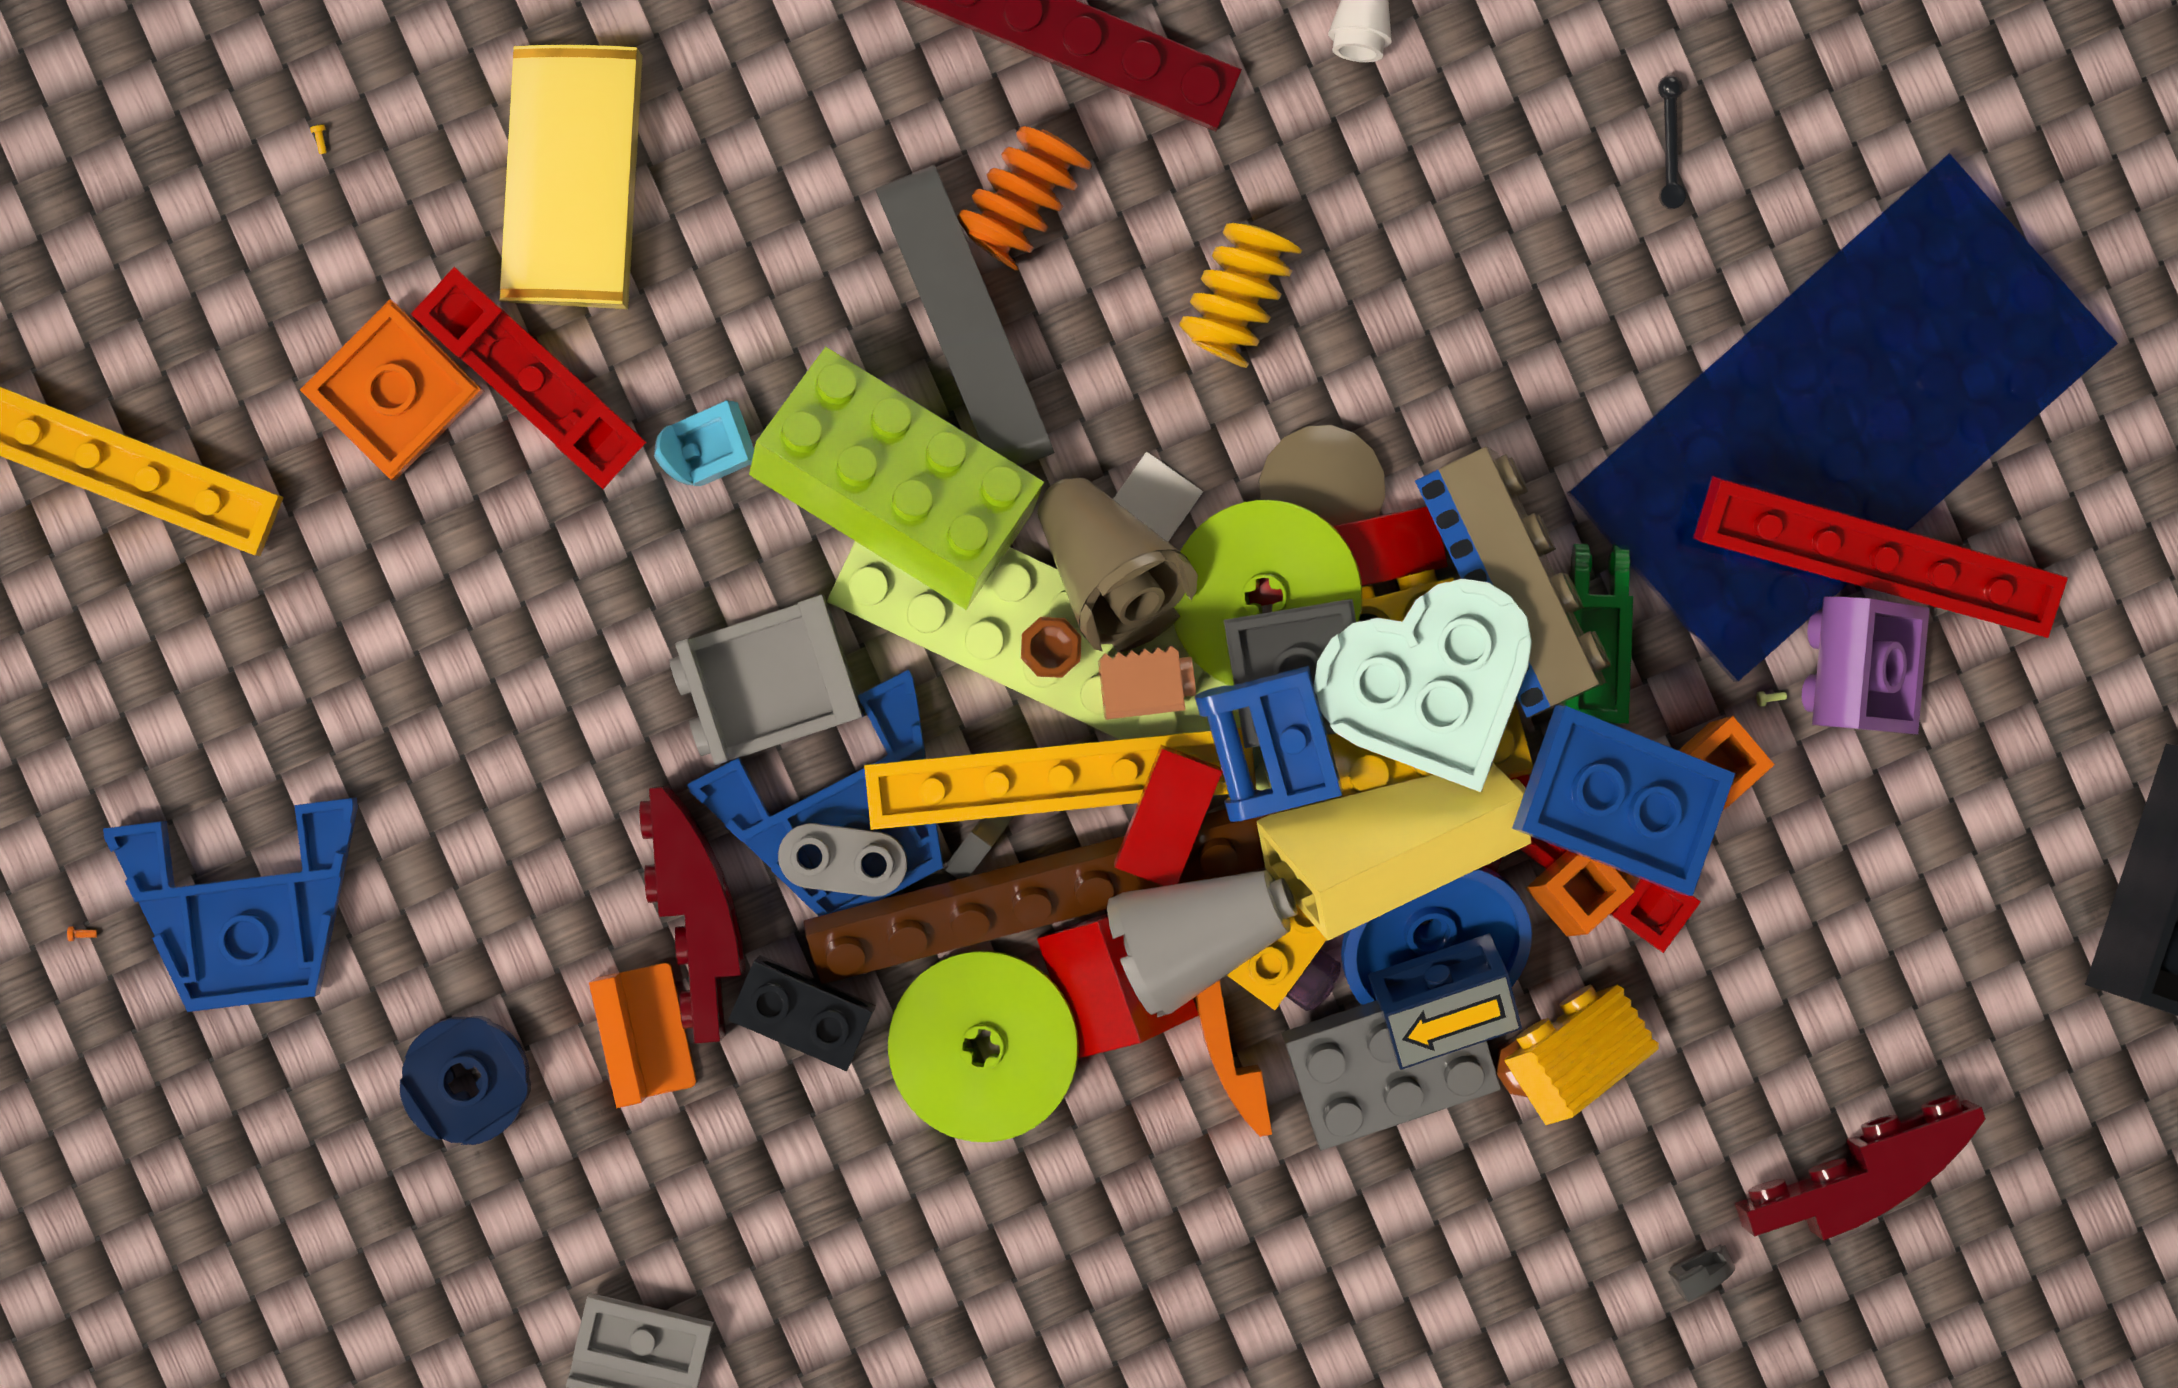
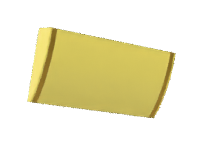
[499,45,642,309]

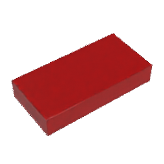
[1114,744,1222,886]

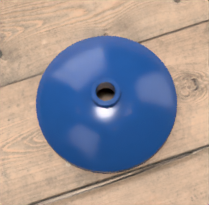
[1341,866,1532,1005]

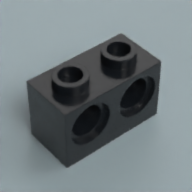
[728,955,876,1072]

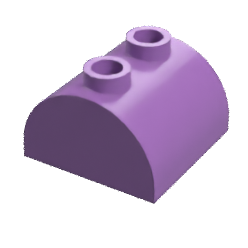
[1802,597,1930,734]

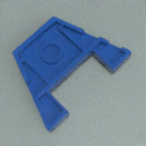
[687,669,944,916]
[103,797,358,1012]

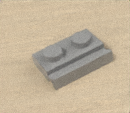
[566,1293,714,1388]

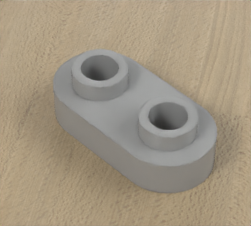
[778,823,908,897]

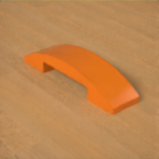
[1196,980,1272,1137]

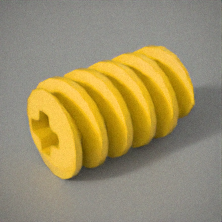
[1179,223,1302,368]

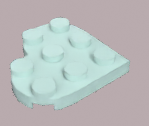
[1314,579,1532,792]

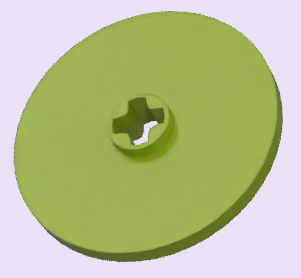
[1174,500,1362,686]
[888,951,1079,1142]

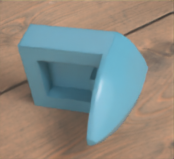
[654,400,754,486]

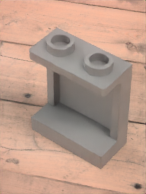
[669,595,865,765]

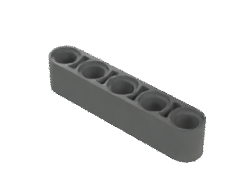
[875,164,1055,467]

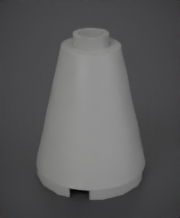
[1107,870,1298,1018]

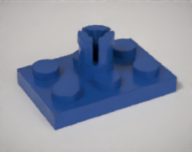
[1512,705,1736,896]

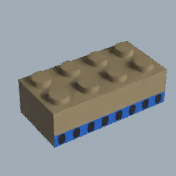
[1415,446,1611,718]

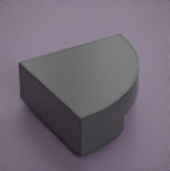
[946,815,1015,879]
[1668,1244,1735,1302]

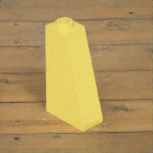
[1256,763,1531,941]

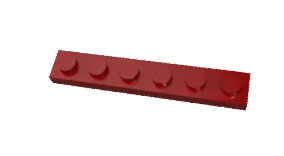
[1693,476,2068,638]

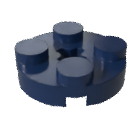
[400,1016,531,1145]

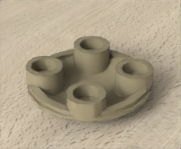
[1258,425,1385,526]

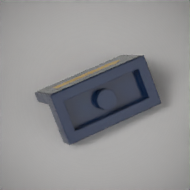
[1368,933,1522,1070]

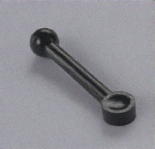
[1658,75,1686,210]

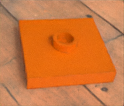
[300,299,484,481]

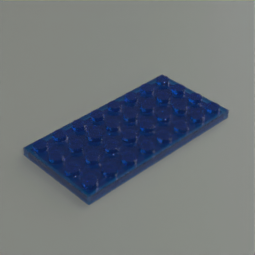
[1566,153,2118,682]

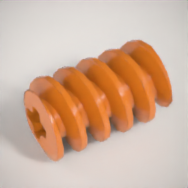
[957,126,1092,270]

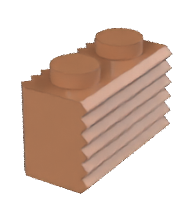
[1098,646,1196,720]

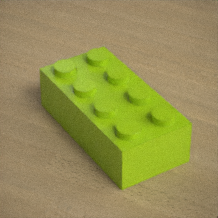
[749,346,1044,610]

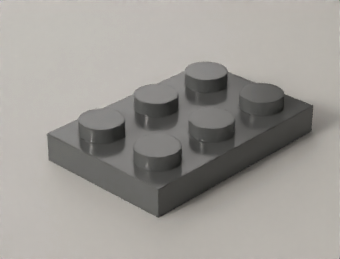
[1281,1000,1501,1151]

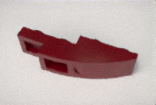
[639,786,746,1044]
[1735,1095,1986,1241]

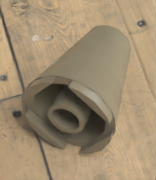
[1038,478,1198,652]

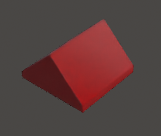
[1037,912,1199,1058]

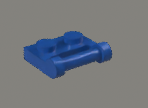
[1194,666,1343,822]

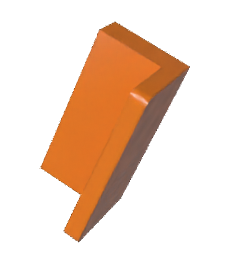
[589,962,697,1109]

